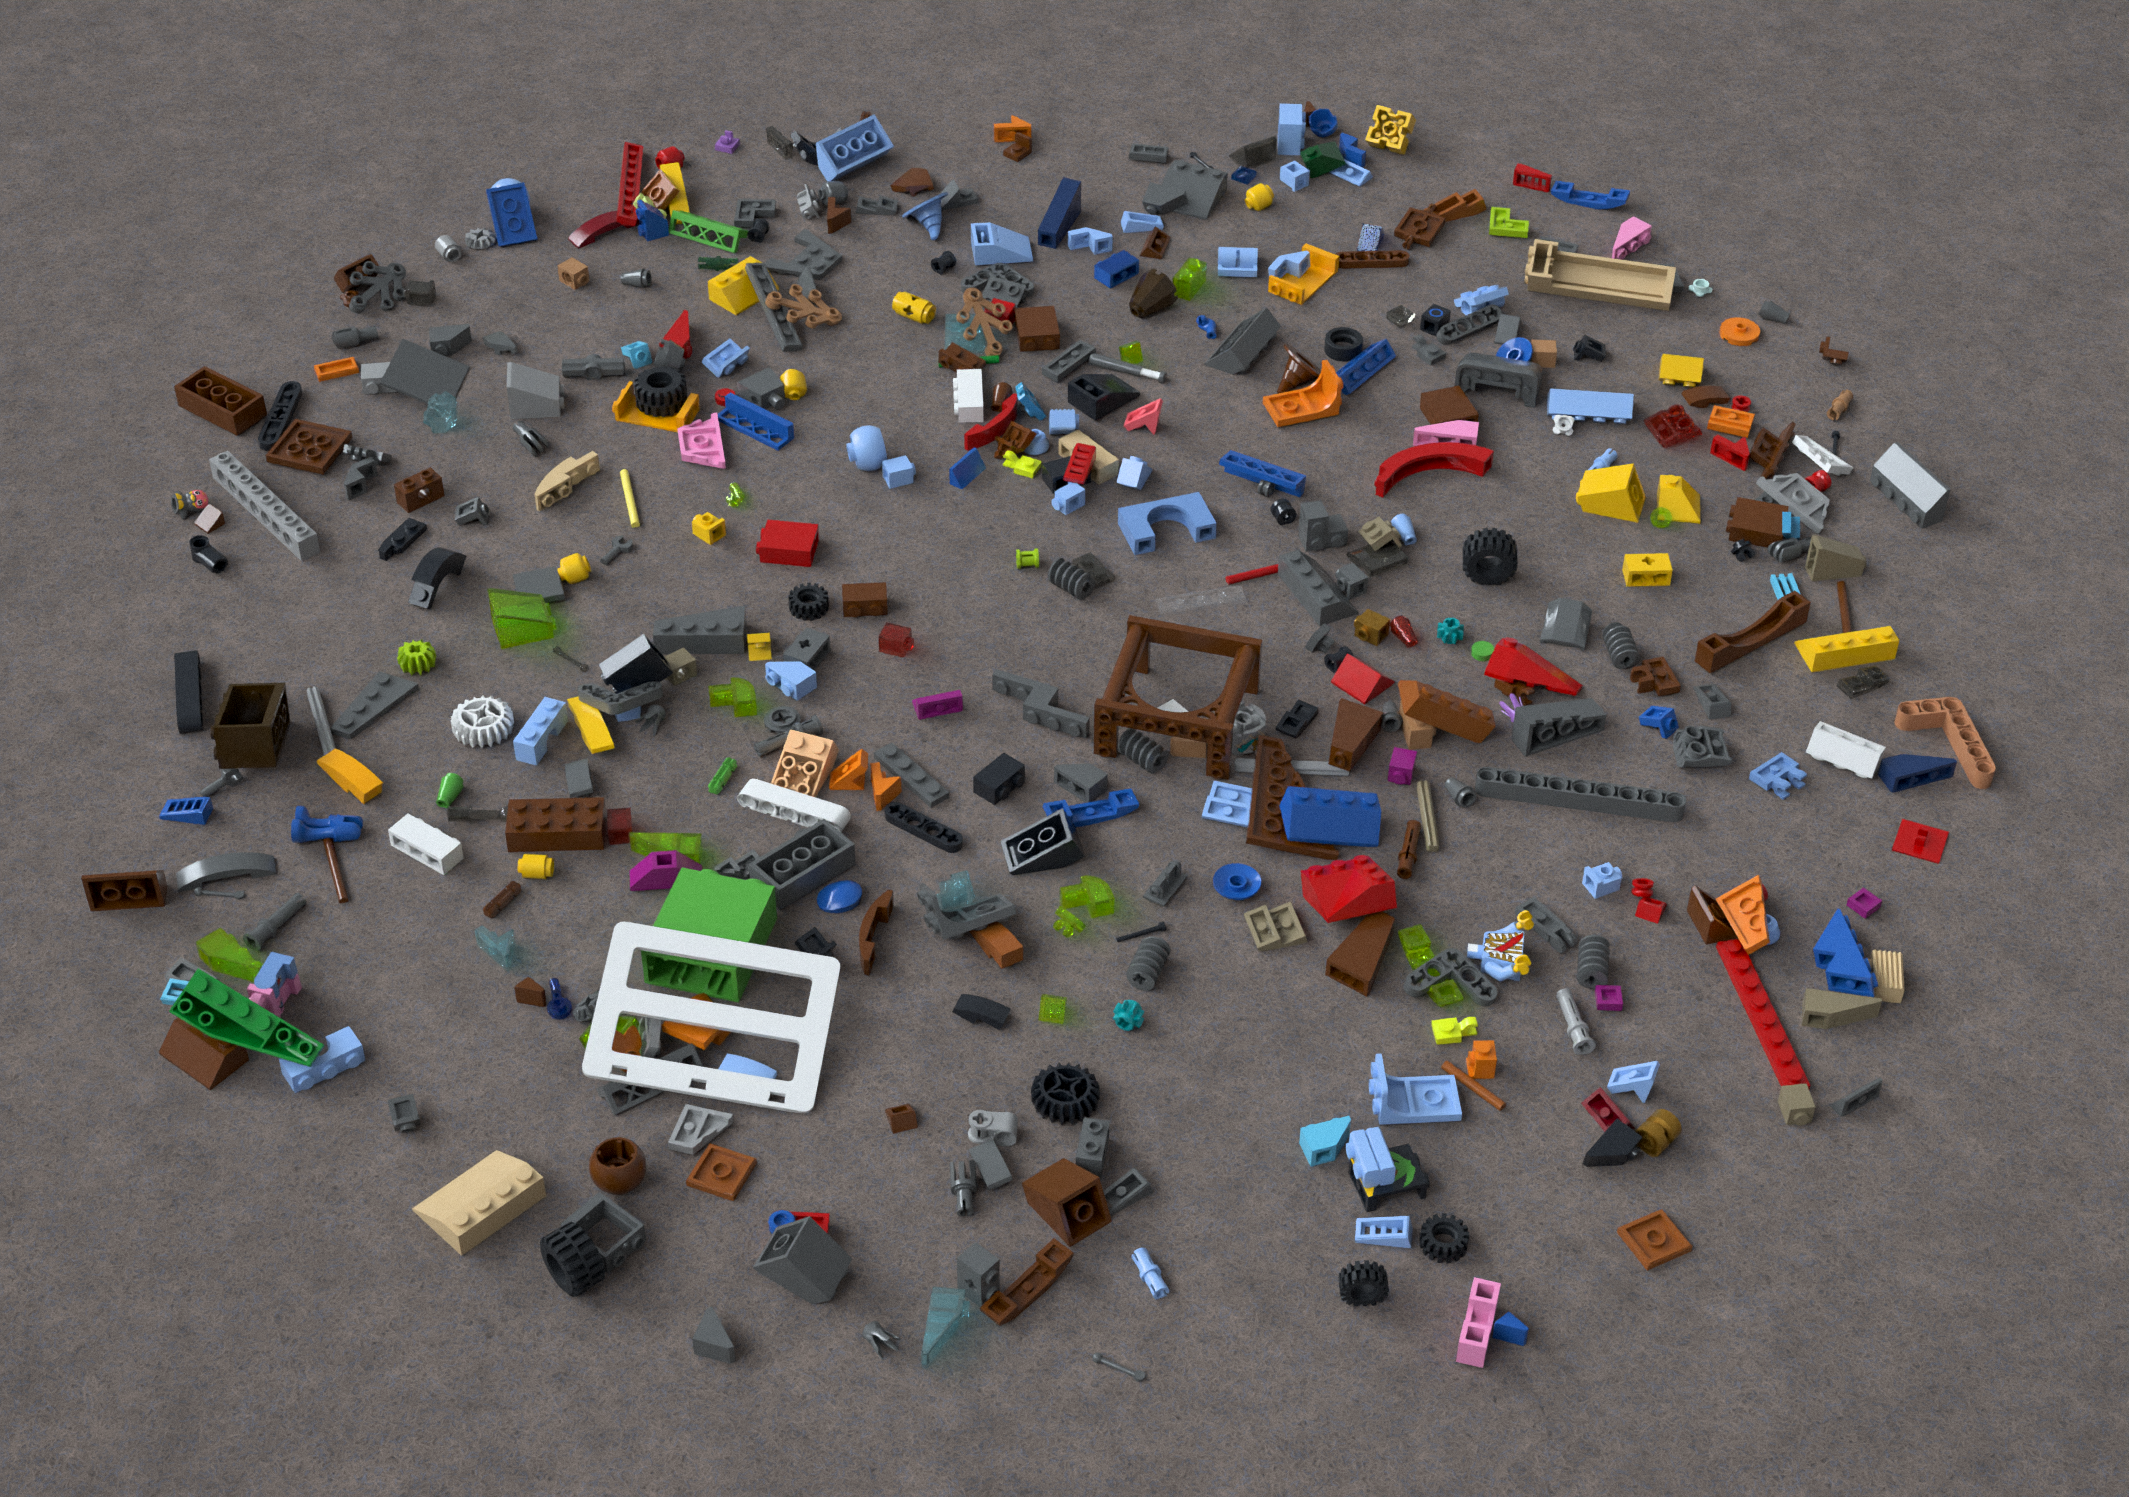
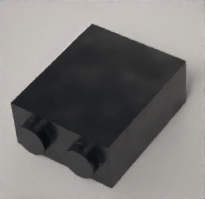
[599,634,673,694]

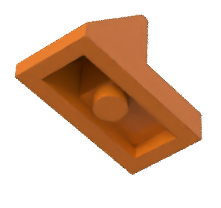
[994,115,1031,142]
[829,749,868,790]
[870,762,902,811]

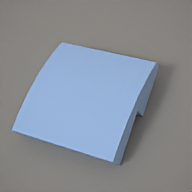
[1202,781,1252,827]

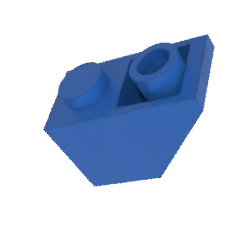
[636,200,669,242]

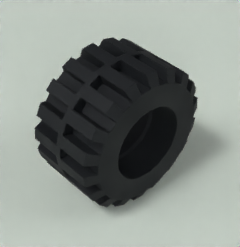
[634,366,687,417]
[1462,528,1518,585]
[540,1221,605,1297]

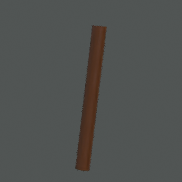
[1837,581,1852,633]
[322,838,349,904]

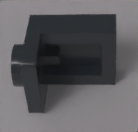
[795,927,837,957]

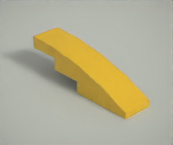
[660,162,690,224]
[567,697,615,754]

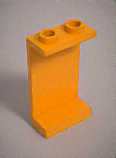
[1268,243,1339,305]
[612,381,700,433]

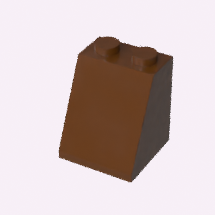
[1022,1158,1112,1247]

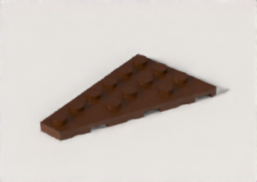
[1246,735,1339,860]

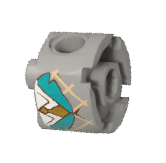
[1232,703,1266,756]

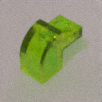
[708,677,757,717]
[1059,875,1115,919]

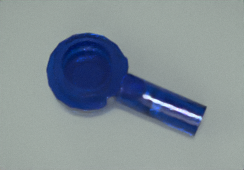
[547,978,572,1020]

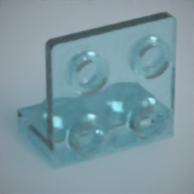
[945,314,985,353]

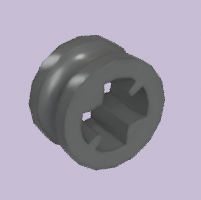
[1258,479,1276,497]

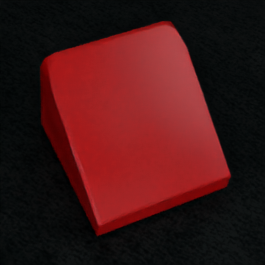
[1635,897,1667,924]

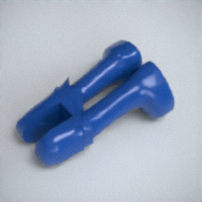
[291,806,363,843]

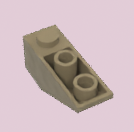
[1801,988,1882,1029]

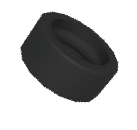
[1324,327,1363,362]

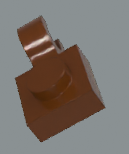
[1494,679,1535,706]

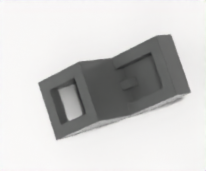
[344,456,378,500]

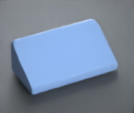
[1330,159,1373,187]

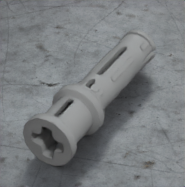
[1556,988,1596,1055]

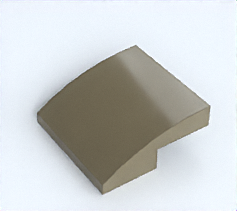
[1244,902,1308,951]

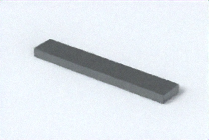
[745,263,803,352]

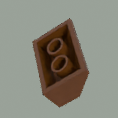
[81,870,168,911]
[159,1017,249,1090]

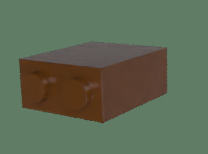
[1014,306,1060,352]
[1420,385,1479,425]
[1726,497,1789,548]

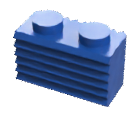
[1094,250,1139,289]

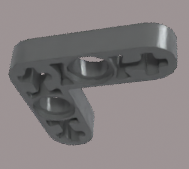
[961,263,1034,297]
[577,681,663,715]
[1404,948,1498,1006]

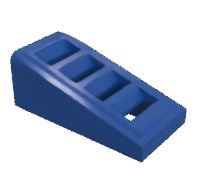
[159,797,213,825]

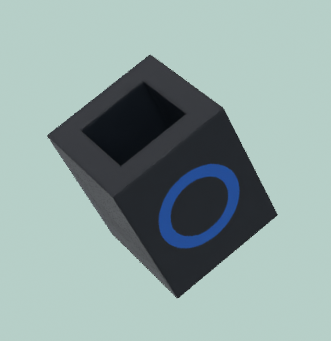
[1420,304,1451,336]

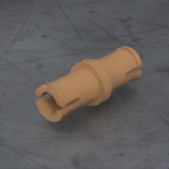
[1827,389,1853,420]

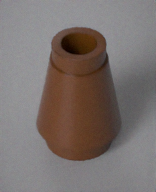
[991,382,1013,412]

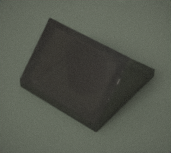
[1229,136,1277,171]

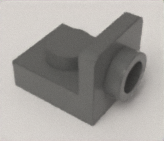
[455,497,490,526]

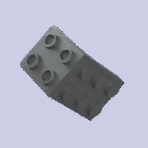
[917,883,1017,940]

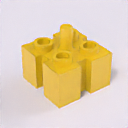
[1365,105,1416,155]

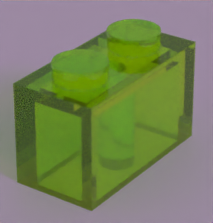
[1173,257,1207,301]

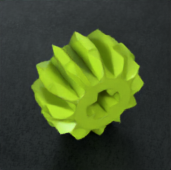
[397,639,436,676]

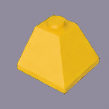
[1657,475,1701,524]

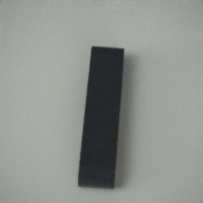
[174,650,203,734]

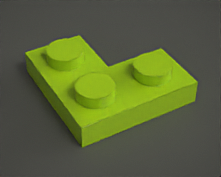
[1489,207,1529,238]

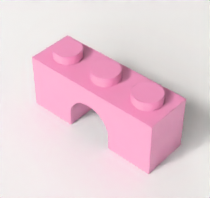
[1456,1277,1501,1368]

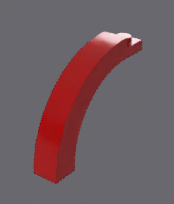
[1374,442,1494,498]

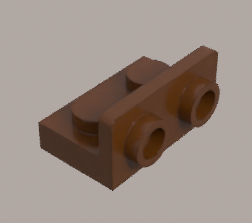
[938,342,986,373]

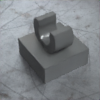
[1305,623,1335,653]

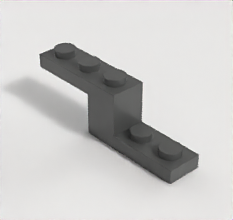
[992,669,1090,739]

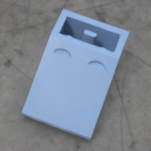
[971,222,1033,265]

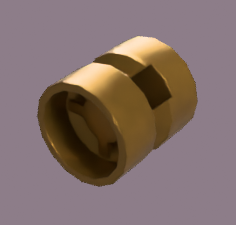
[1635,1109,1682,1157]

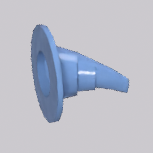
[902,192,949,240]

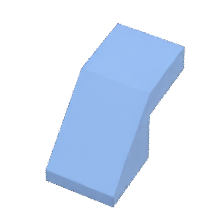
[1068,227,1113,255]
[1268,251,1311,278]

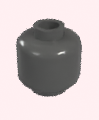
[818,181,848,206]

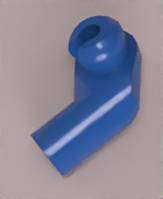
[1196,315,1216,339]

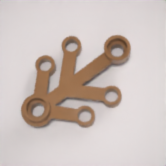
[765,284,842,328]
[956,288,1012,356]

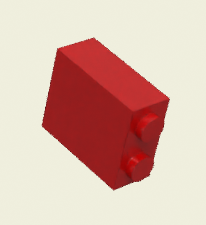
[756,519,819,567]

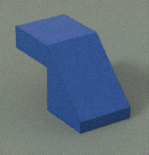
[1339,133,1366,168]

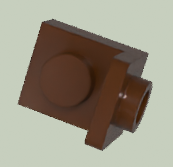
[1003,132,1032,162]

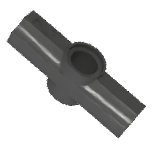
[562,354,625,380]

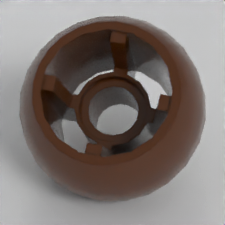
[589,1137,646,1195]

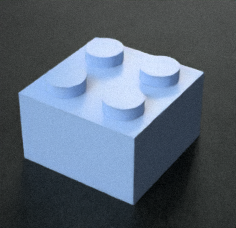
[1278,104,1306,155]

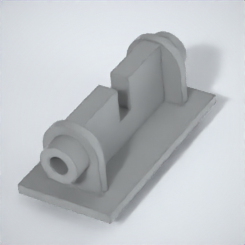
[797,184,821,219]

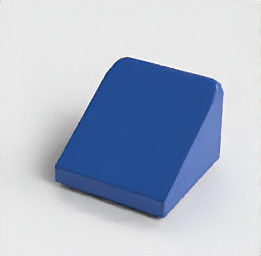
[1492,1312,1529,1346]

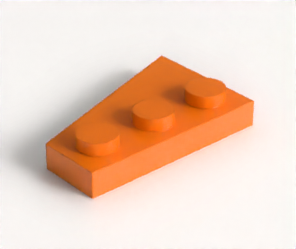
[1716,875,1770,955]

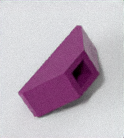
[630,850,702,891]

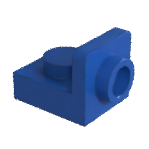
[1639,706,1679,739]

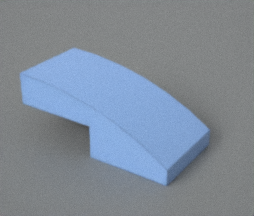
[719,1053,777,1079]

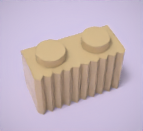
[1868,949,1904,1004]

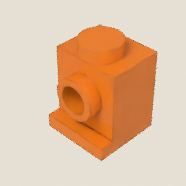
[1466,1040,1497,1079]

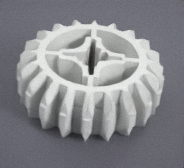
[451,695,514,748]

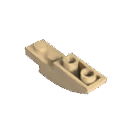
[535,451,600,511]

